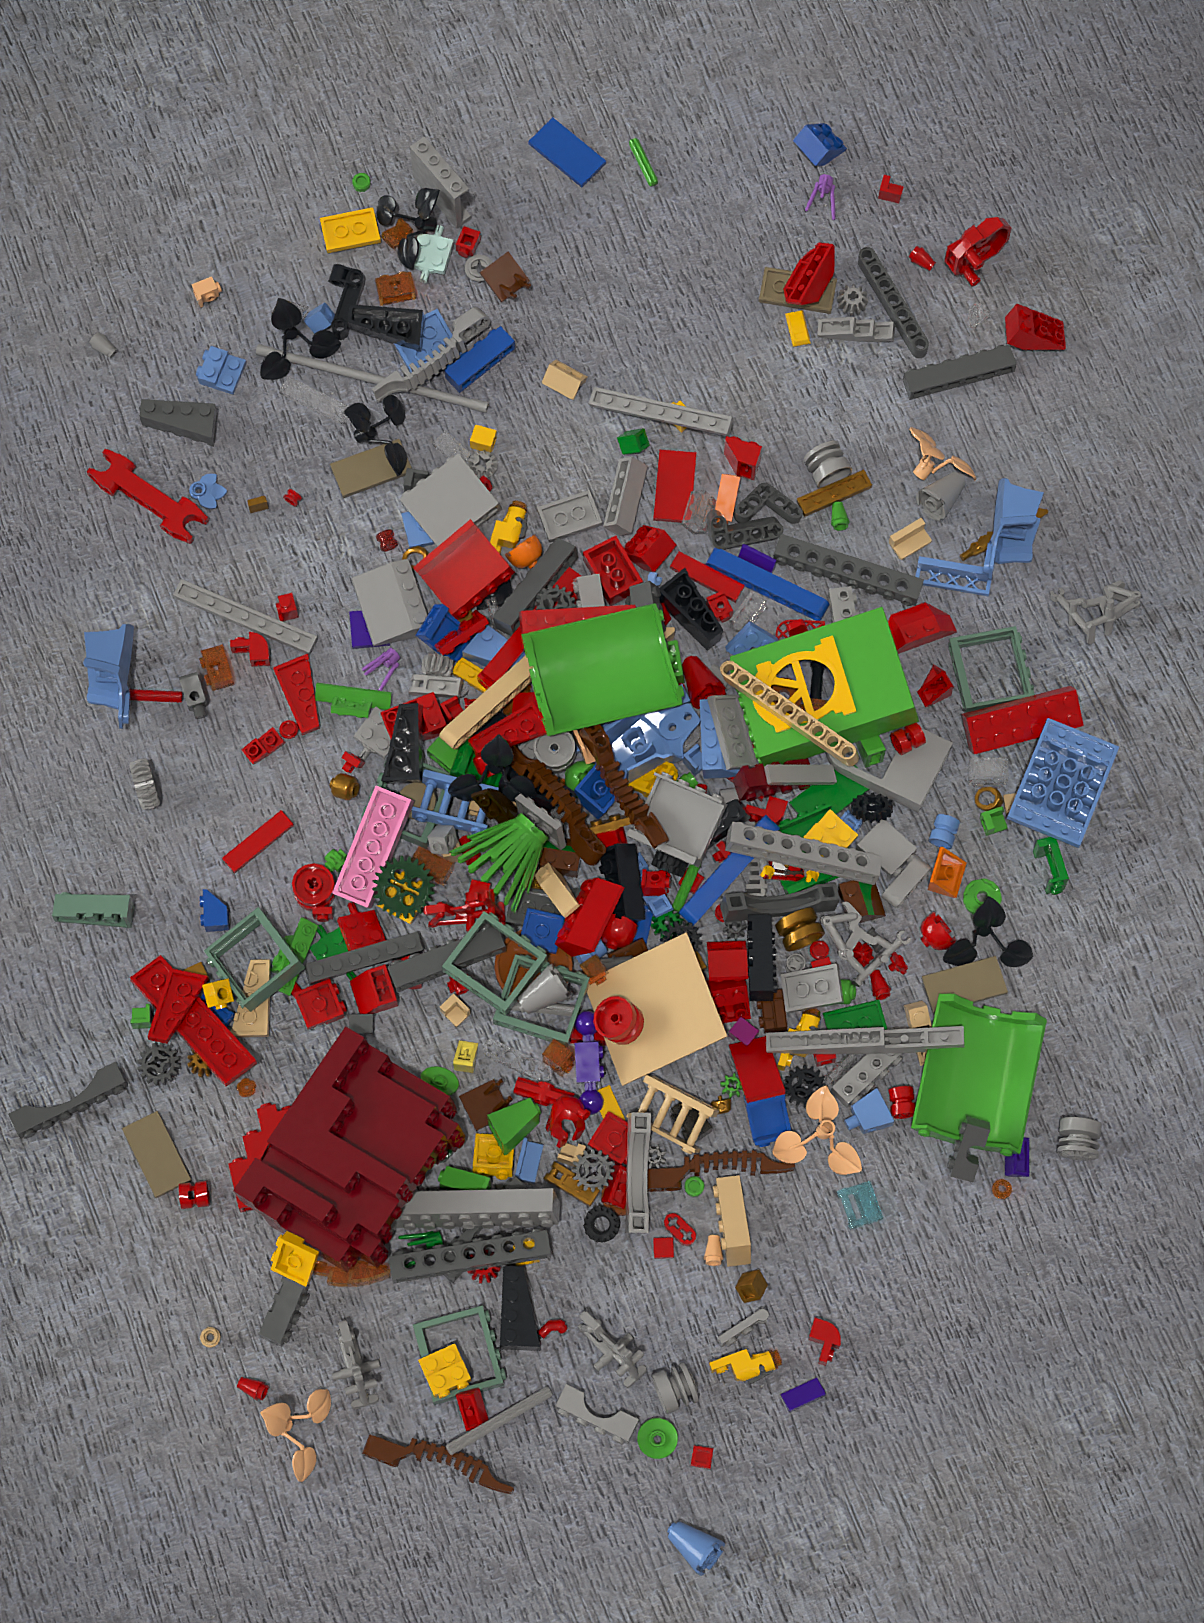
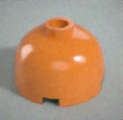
[505,534,542,569]

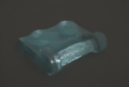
[836,1181,883,1230]

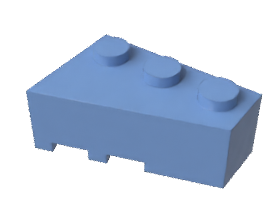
[462,625,525,671]

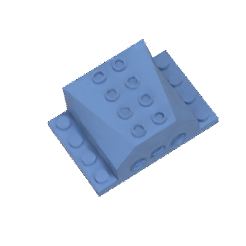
[1007,718,1119,848]

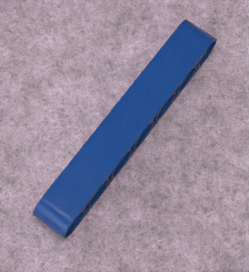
[705,548,830,621]
[678,815,780,926]

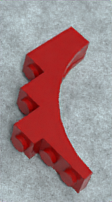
[228,1103,290,1213]

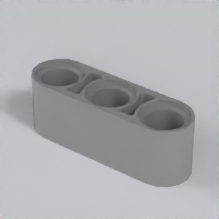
[881,856,932,909]

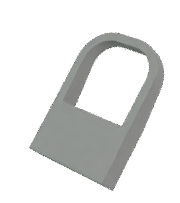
[826,726,953,813]

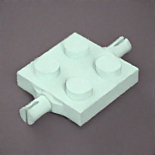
[414,225,454,283]

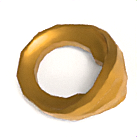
[402,546,429,570]
[975,787,1003,811]

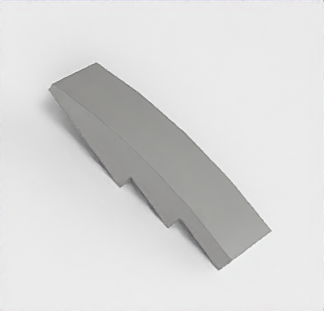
[817,317,895,342]

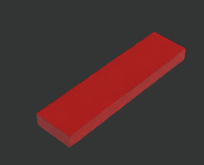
[670,551,745,603]
[222,810,294,874]

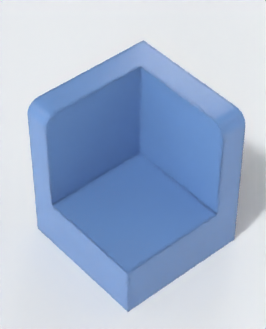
[304,302,335,334]
[683,744,702,776]

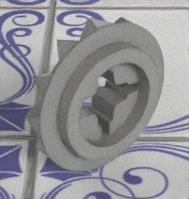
[465,255,493,283]
[468,450,498,478]

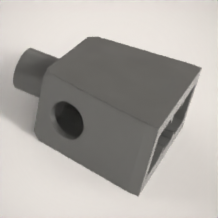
[179,672,207,719]

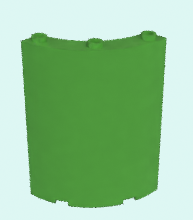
[521,603,684,736]
[911,994,1047,1156]

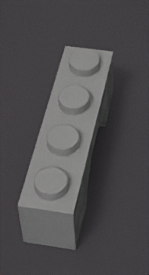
[555,1384,639,1445]

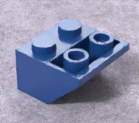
[793,123,847,166]

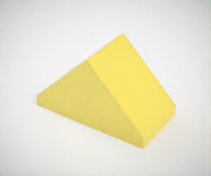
[453,1040,478,1073]

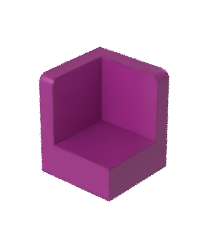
[728,1017,759,1046]

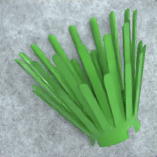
[449,813,548,913]

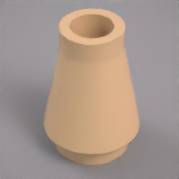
[704,1235,723,1266]

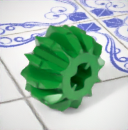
[651,909,684,940]

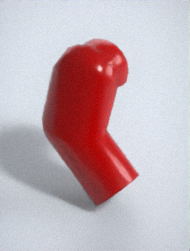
[537,1319,568,1339]

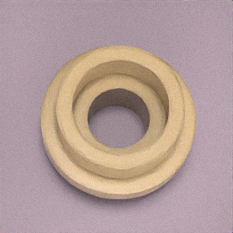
[200,1327,220,1348]

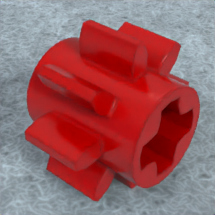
[853,942,874,967]
[447,974,469,995]

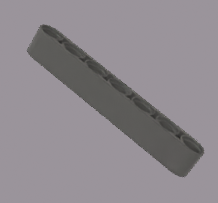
[858,247,929,358]

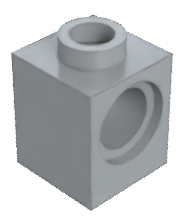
[427,825,458,854]

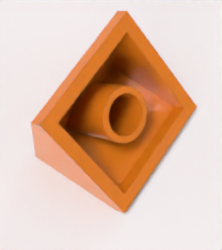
[928,847,967,898]

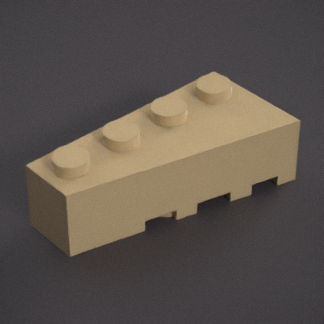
[713,1175,751,1267]

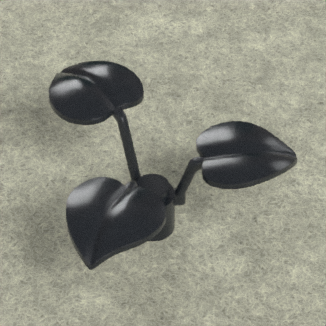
[376,188,440,270]
[260,298,341,380]
[343,395,407,476]
[448,734,537,803]
[943,896,1033,967]

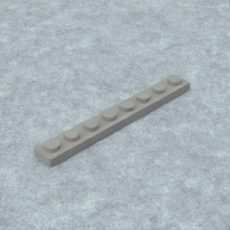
[589,387,734,437]
[173,579,317,655]

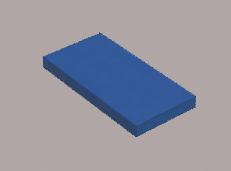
[528,117,606,188]

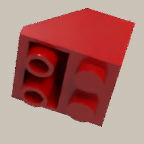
[724,436,762,480]
[624,525,677,572]
[707,941,748,982]
[349,964,398,1014]
[706,979,751,1024]

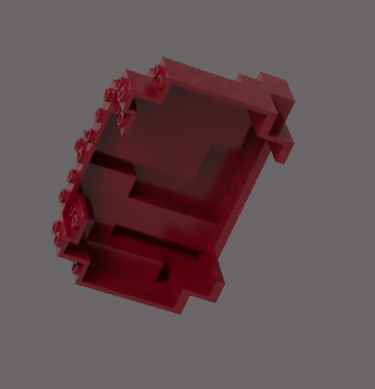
[233,1026,466,1273]

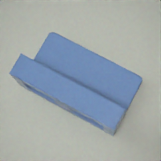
[515,1137,544,1184]

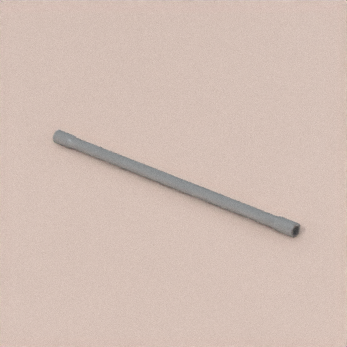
[256,344,489,413]

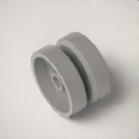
[533,732,575,773]

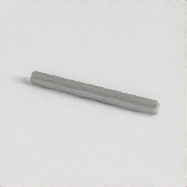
[446,1387,552,1455]

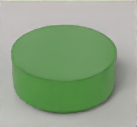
[352,173,371,192]
[684,1176,704,1197]

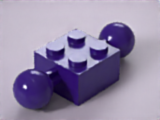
[575,1011,604,1115]

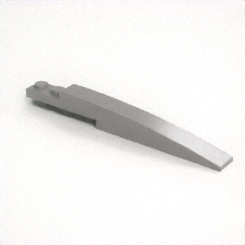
[766,1026,965,1054]

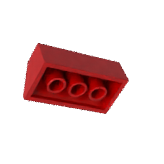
[555,878,624,957]

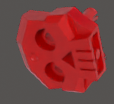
[945,217,1012,287]

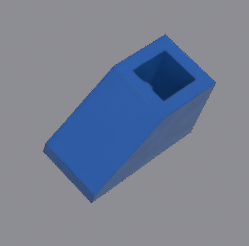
[200,889,229,932]

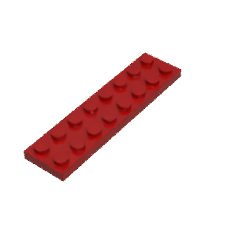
[130,955,257,1087]

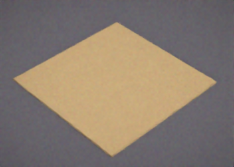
[587,932,728,1086]

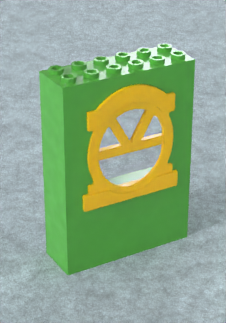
[730,607,920,767]

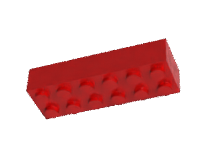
[519,605,636,650]
[961,686,1084,754]

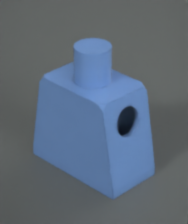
[844,1088,894,1134]

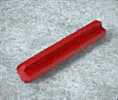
[129,689,183,703]

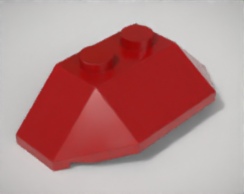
[783,242,835,305]
[888,602,957,654]

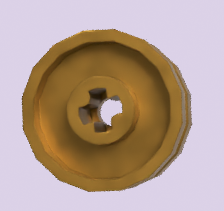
[775,908,825,952]

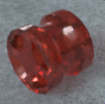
[376,529,398,552]

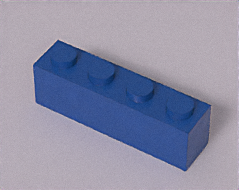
[444,326,515,393]

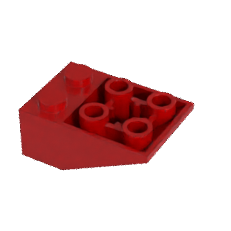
[1005,304,1066,350]
[380,692,447,741]

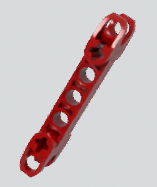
[87,449,209,544]

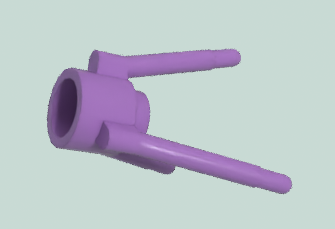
[805,174,835,220]
[362,648,400,691]

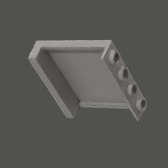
[410,137,471,229]
[399,454,501,547]
[626,772,727,868]

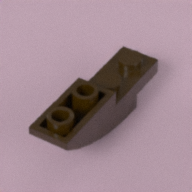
[471,788,518,824]

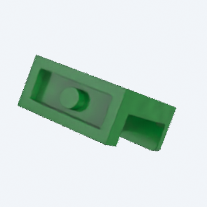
[449,737,506,788]
[1033,837,1069,895]

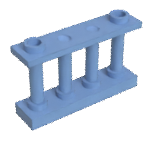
[412,769,499,834]

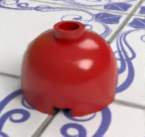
[920,911,957,951]
[600,914,637,950]

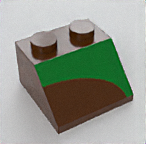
[539,838,581,878]
[838,880,886,924]

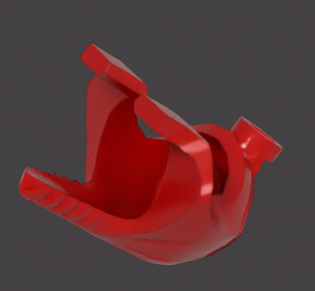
[545,1095,590,1148]

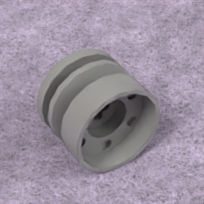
[804,440,853,488]
[1057,1117,1102,1161]
[651,1362,699,1414]

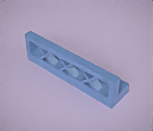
[915,556,992,596]

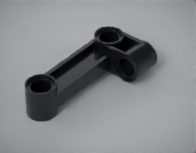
[328,264,365,340]

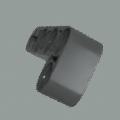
[706,510,783,549]

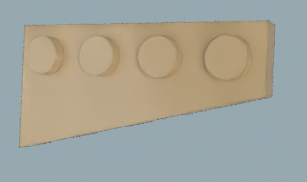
[230,959,271,1038]

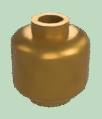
[330,773,360,800]

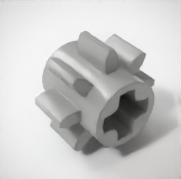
[648,1146,665,1169]

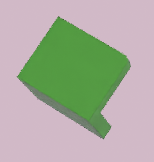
[980,806,1007,836]
[130,1004,152,1029]

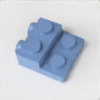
[196,346,246,395]

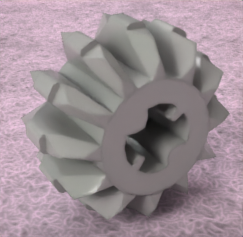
[837,284,868,316]
[421,653,453,677]

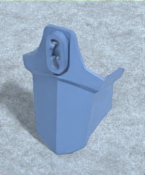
[983,478,1044,579]
[83,624,134,729]
[604,703,700,784]

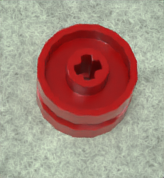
[292,863,335,911]
[593,996,644,1045]

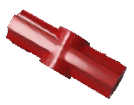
[513,1077,575,1106]

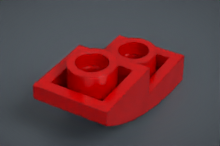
[241,727,286,765]

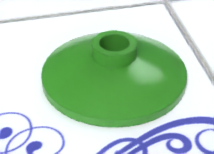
[420,1066,459,1096]
[637,1418,678,1459]

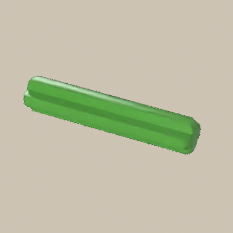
[629,138,658,187]
[672,862,702,912]

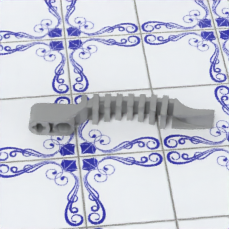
[372,307,490,403]
[719,787,767,897]

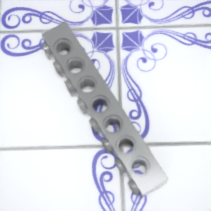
[725,822,882,885]

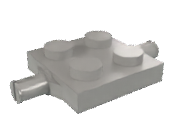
[353,707,391,761]

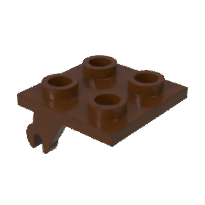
[479,251,531,302]
[459,1079,513,1131]

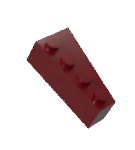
[733,758,810,802]

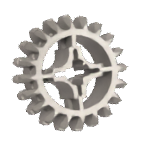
[129,758,160,810]

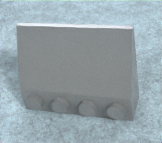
[351,559,427,646]

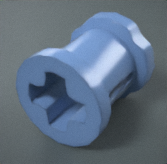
[840,809,863,832]

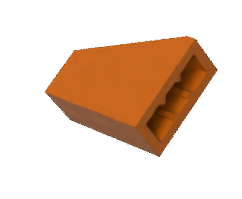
[715,473,742,524]

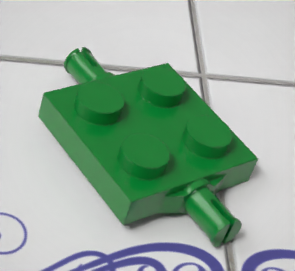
[309,924,357,980]

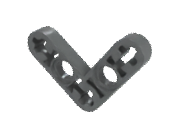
[734,483,803,524]

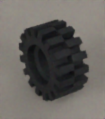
[651,850,689,878]
[583,1206,620,1243]

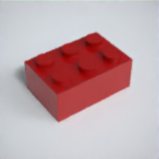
[583,535,643,606]

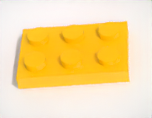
[320,207,381,253]

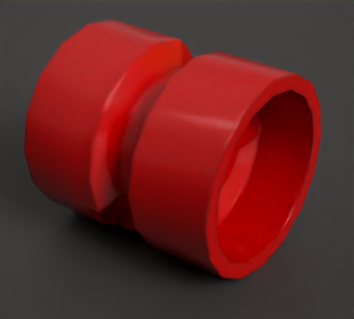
[890,723,926,755]
[888,1086,916,1119]
[179,1181,210,1209]

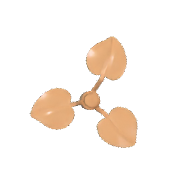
[909,427,976,481]
[772,1086,862,1175]
[260,1389,331,1482]

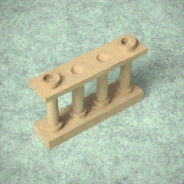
[626,1074,719,1154]

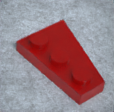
[434,610,489,655]

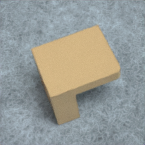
[440,993,470,1027]
[557,1143,586,1167]

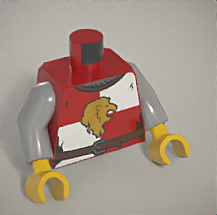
[759,846,819,883]

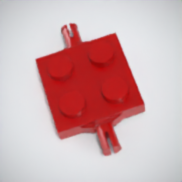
[337,902,386,951]

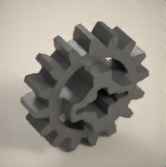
[534,585,576,610]
[137,1043,180,1086]
[571,1149,614,1192]

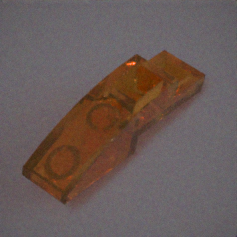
[312,1260,391,1287]

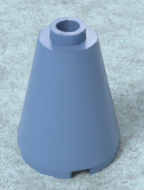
[667,1521,725,1576]

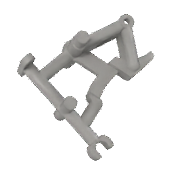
[1050,580,1141,645]
[820,902,912,987]
[577,1311,647,1388]
[332,1320,380,1409]

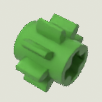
[324,849,347,873]
[720,1073,742,1099]

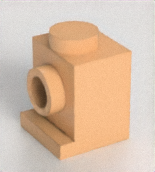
[191,276,222,308]

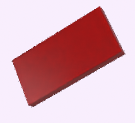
[653,449,697,523]
[729,1036,785,1103]

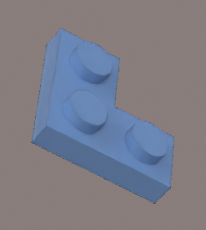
[725,621,779,655]

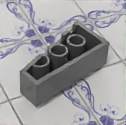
[139,399,217,447]

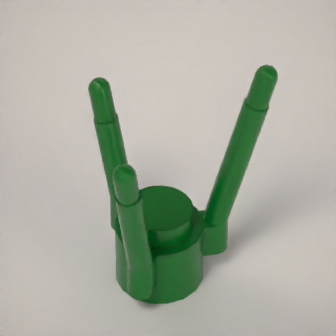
[398,1231,443,1268]

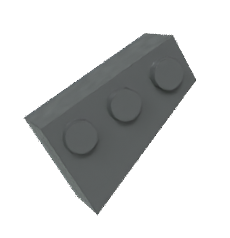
[259,1276,309,1347]

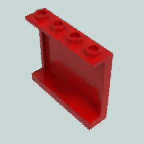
[413,519,515,620]

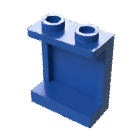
[415,604,474,662]
[743,1094,791,1147]

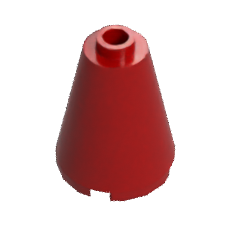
[682,656,726,709]

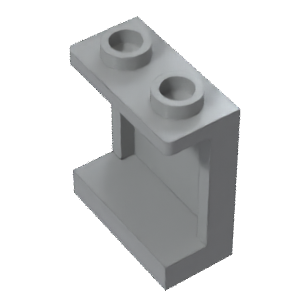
[856,819,917,880]

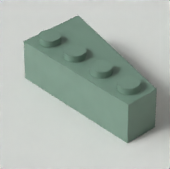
[52,892,134,928]

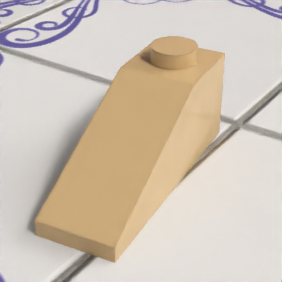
[534,862,580,918]

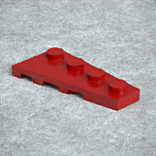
[273,653,320,736]
[468,702,547,757]
[147,968,208,1044]

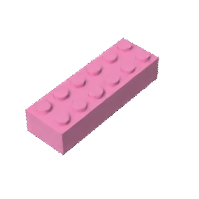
[332,786,415,909]

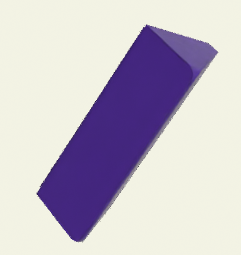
[738,544,777,573]
[1005,1137,1029,1177]
[780,1378,826,1413]

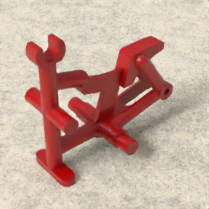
[424,889,506,933]

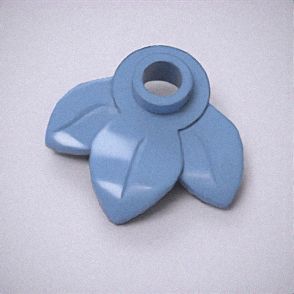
[189,474,227,509]

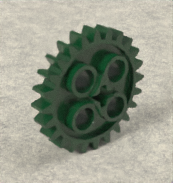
[372,855,435,919]

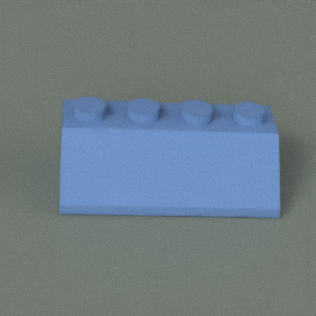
[700,699,740,779]

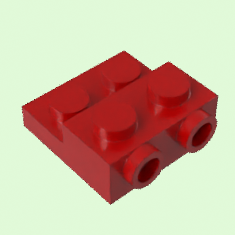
[293,979,346,1030]
[588,1111,628,1165]

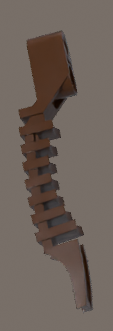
[579,724,669,849]
[510,745,606,866]
[647,1150,795,1192]
[362,1435,514,1495]

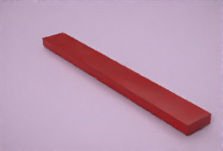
[481,567,581,684]

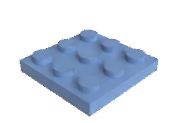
[393,309,462,373]

